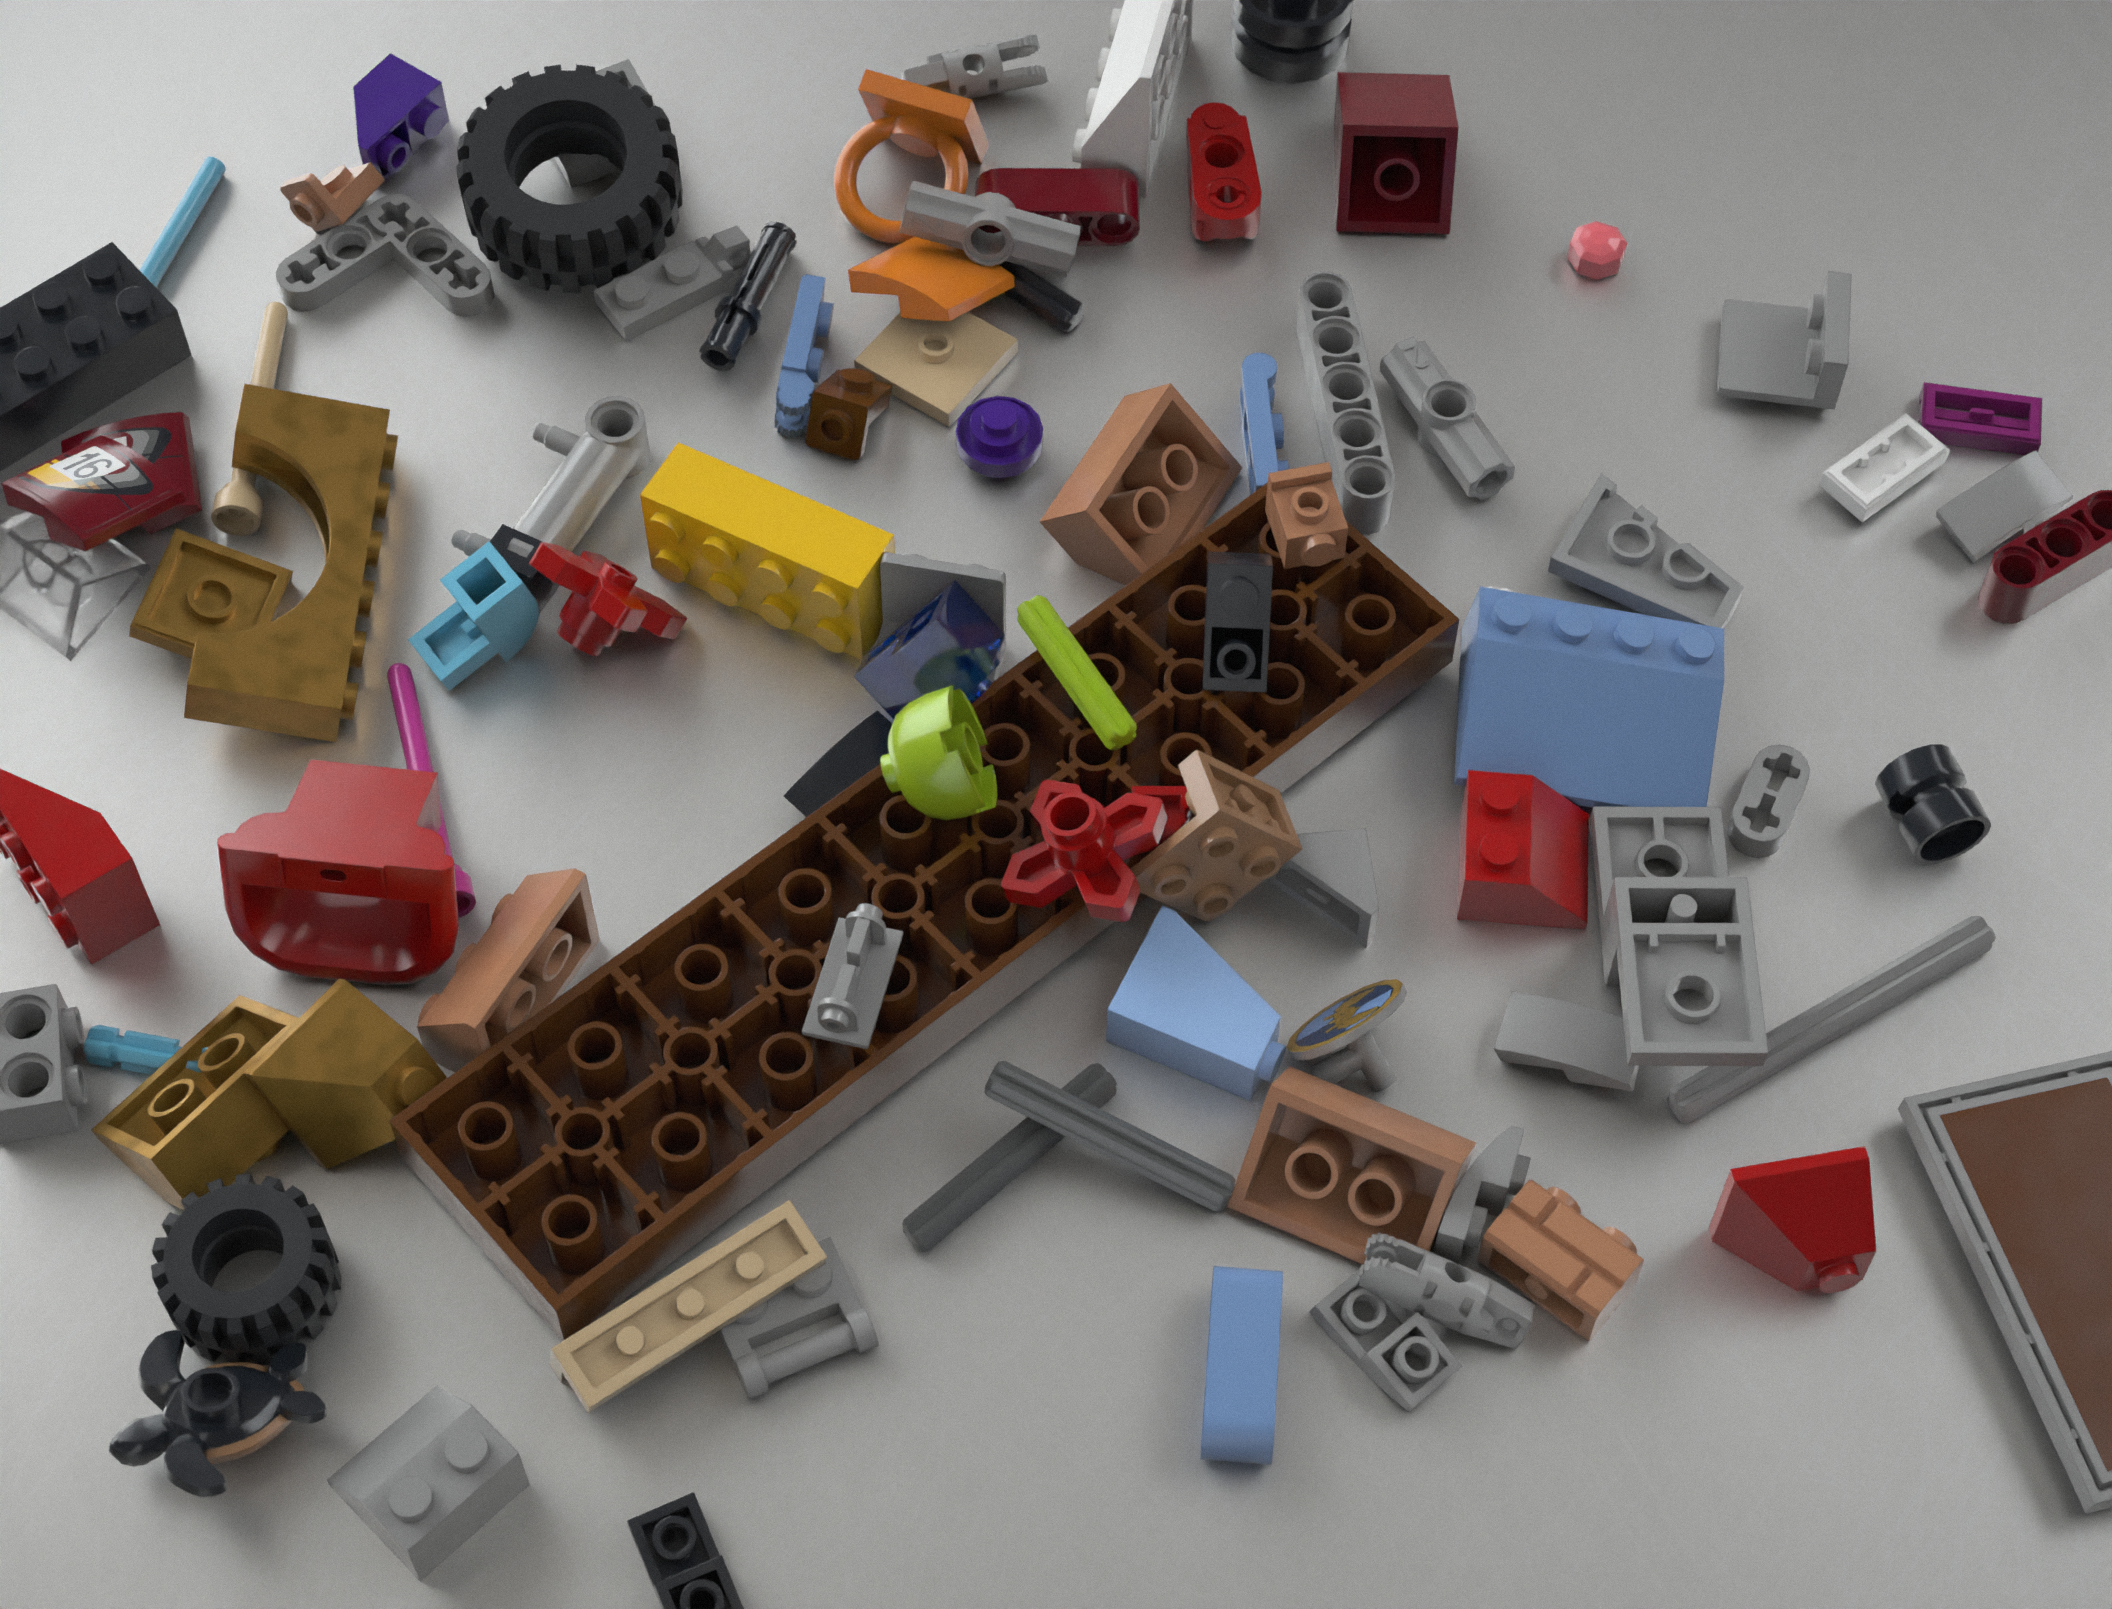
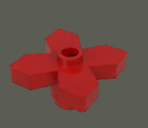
[529,542,688,657]
[1001,780,1168,922]

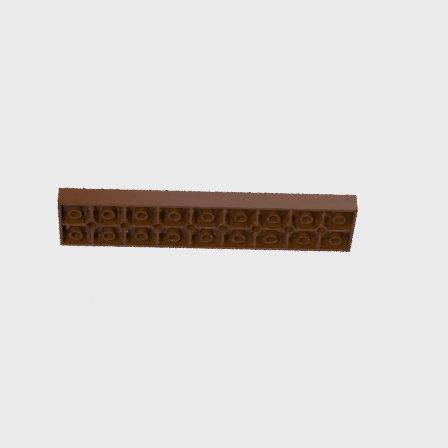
[389,469,1460,1341]

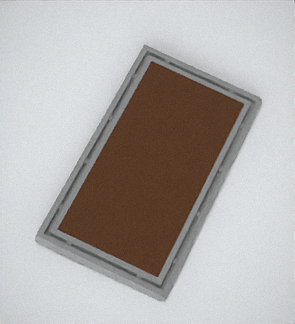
[1898,1051,2112,1514]

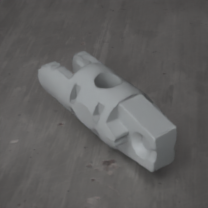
[902,34,1048,99]
[1357,1232,1535,1349]

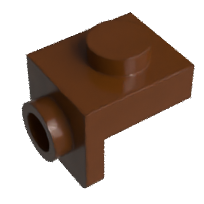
[805,368,892,460]

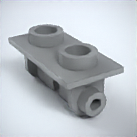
[802,903,903,1049]

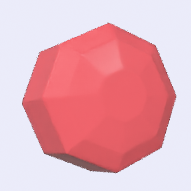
[1567,221,1627,280]

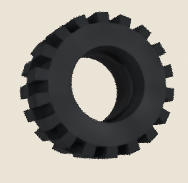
[151,1174,341,1366]

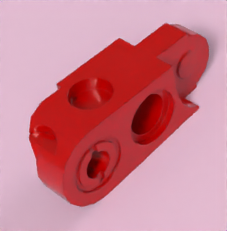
[1186,102,1262,242]

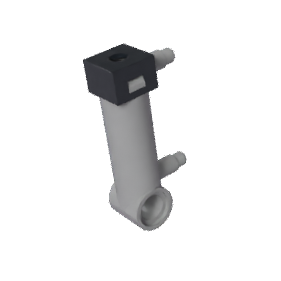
[451,396,650,614]

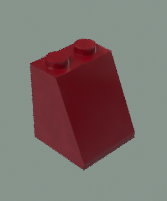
[1334,72,1459,234]

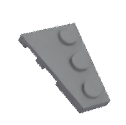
[1548,473,1744,629]

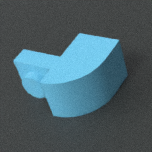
[408,542,539,691]

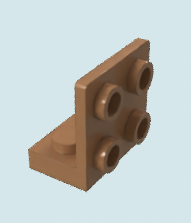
[1130,750,1303,922]

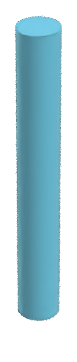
[139,157,226,288]

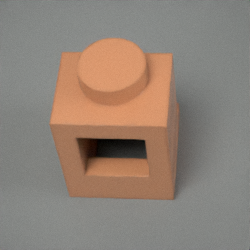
[1265,462,1348,569]

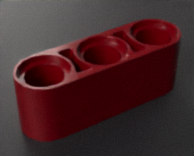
[975,168,1140,246]
[1978,490,2112,624]

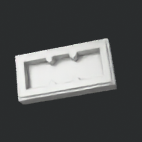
[1819,413,1950,523]

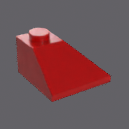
[1708,1146,1877,1293]

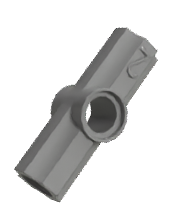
[899,180,1080,277]
[1380,337,1515,501]

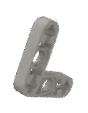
[276,194,494,317]

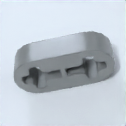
[1727,744,1810,858]

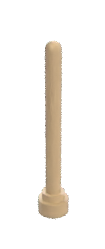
[211,302,288,536]

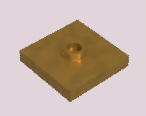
[129,528,293,659]

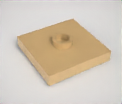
[854,312,1018,427]

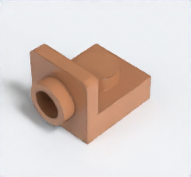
[280,162,385,232]

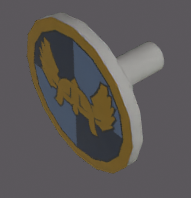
[1286,979,1407,1092]

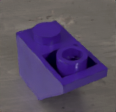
[353,53,449,180]

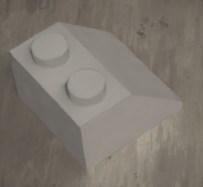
[327,1386,530,1581]

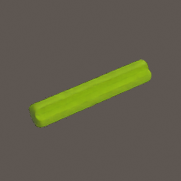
[1017,595,1137,751]

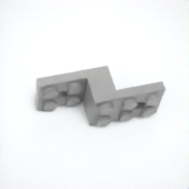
[1590,807,1768,1066]

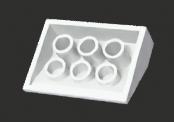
[1072,0,1194,198]

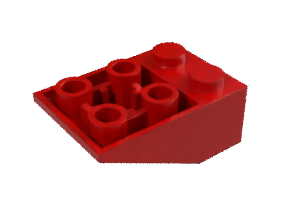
[0,769,160,965]

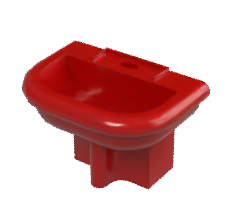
[217,760,459,985]

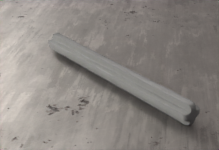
[1666,916,1996,1123]

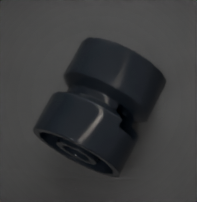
[1875,744,1991,865]

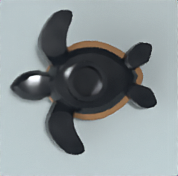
[109,1330,327,1497]

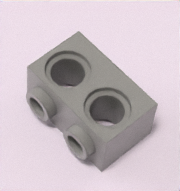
[0,984,87,1144]

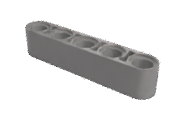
[1296,271,1395,535]

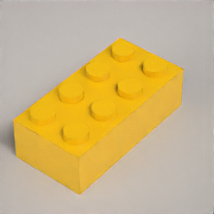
[640,442,895,661]

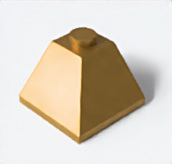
[244,978,447,1169]

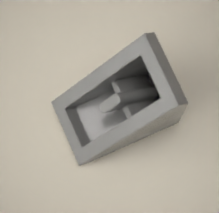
[1267,828,1379,948]

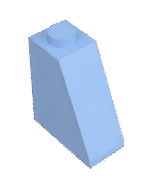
[1106,906,1286,1101]

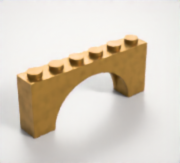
[184,383,398,742]

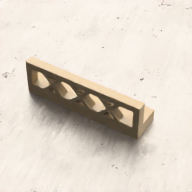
[550,1200,827,1413]

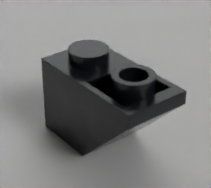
[1202,551,1273,692]

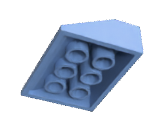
[1454,586,1724,808]

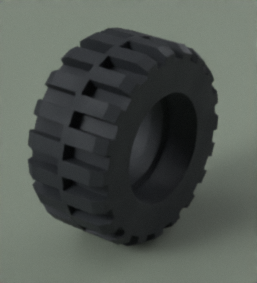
[456,64,683,293]

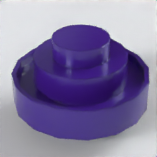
[956,396,1043,478]

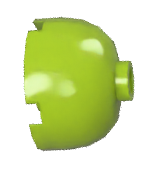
[880,685,997,820]

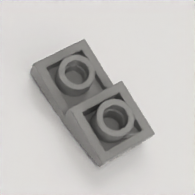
[1936,450,2073,563]
[1494,991,1640,1091]
[1434,1126,1531,1264]
[1309,1269,1463,1412]

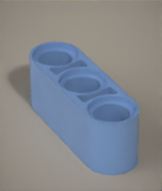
[1200,1266,1283,1465]

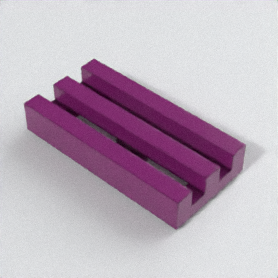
[1918,382,2042,455]

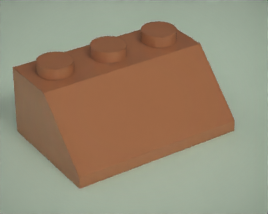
[1039,383,1243,585]
[417,868,600,1072]
[1227,1066,1477,1264]

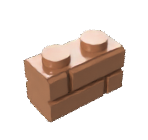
[1477,1179,1644,1341]

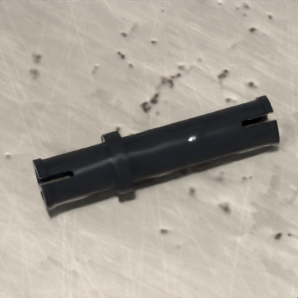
[699,221,797,371]

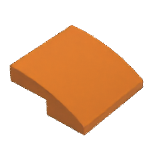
[848,237,1015,321]

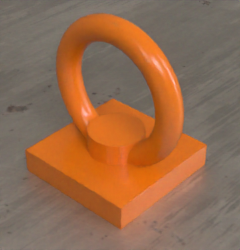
[834,69,989,244]

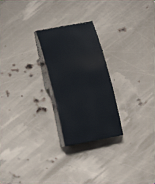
[784,710,892,817]
[627,1492,744,1609]

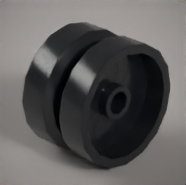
[1230,0,1354,84]

